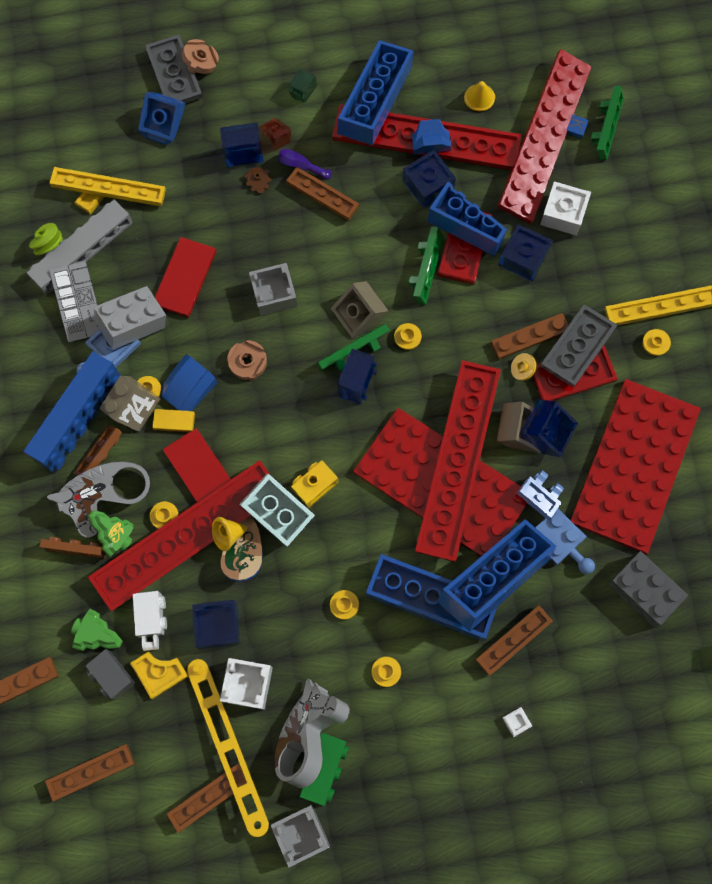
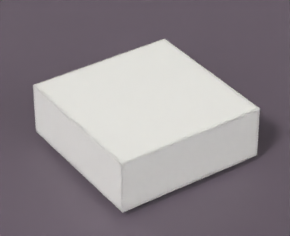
[502,707,532,737]

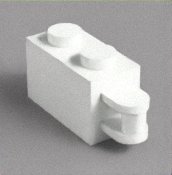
[133,591,167,651]

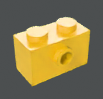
[291,461,339,508]

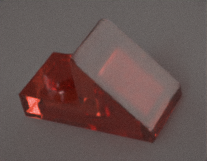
[260,118,291,150]

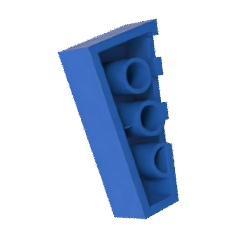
[427,182,507,256]

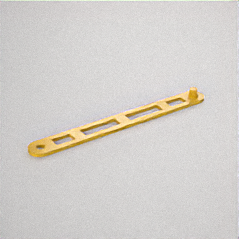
[187,659,269,837]

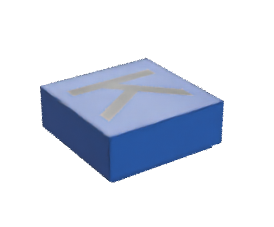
[566,115,589,139]

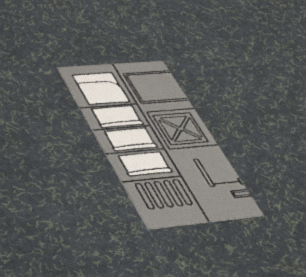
[49,261,99,342]

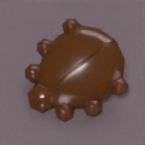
[244,167,271,194]

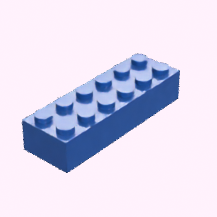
[338,40,414,145]
[23,351,121,474]
[438,519,557,631]
[366,554,497,641]

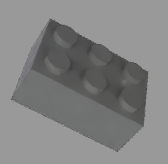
[608,551,688,628]

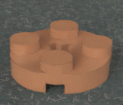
[182,39,219,74]
[227,340,267,380]

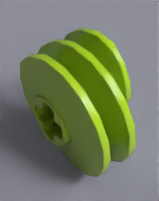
[29,223,63,255]

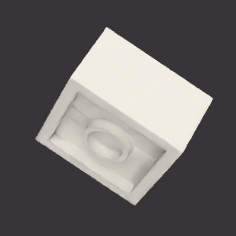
[540,181,591,236]
[220,658,273,710]

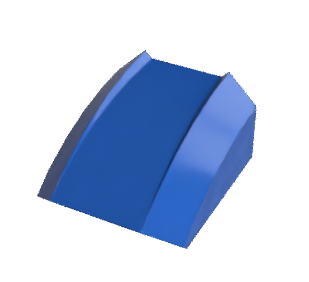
[138,92,185,145]
[161,354,217,411]

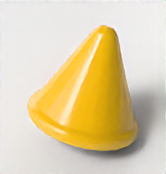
[464,81,495,112]
[212,517,248,551]

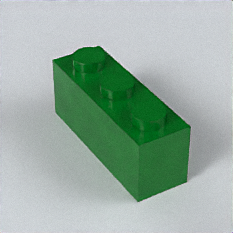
[300,733,349,806]

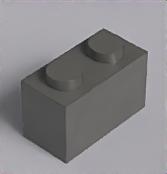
[86,649,135,700]

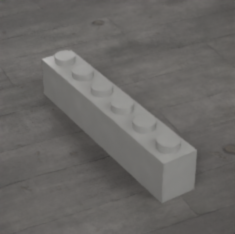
[27,200,133,296]

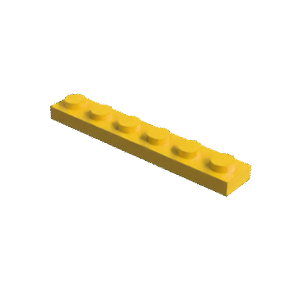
[50,167,166,207]
[604,285,712,325]

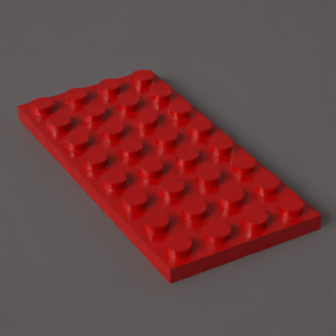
[570,379,701,555]
[353,408,527,557]

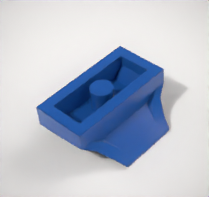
[412,119,451,154]

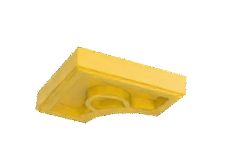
[130,652,188,700]

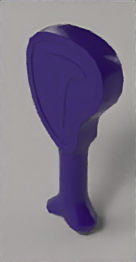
[278,149,331,180]

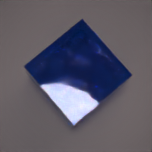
[220,122,264,167]
[402,150,456,208]
[499,224,553,281]
[338,349,377,404]
[521,399,578,457]
[192,600,241,649]

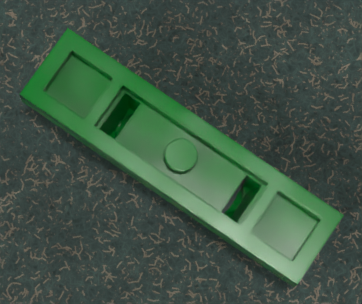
[591,86,624,160]
[408,227,444,305]
[316,324,390,371]

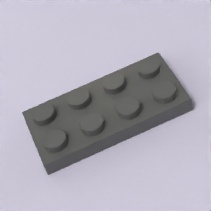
[145,34,203,103]
[540,304,617,388]

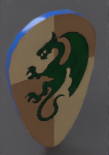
[221,516,262,581]

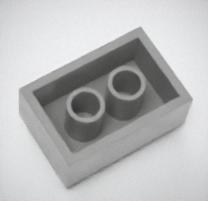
[94,286,166,350]

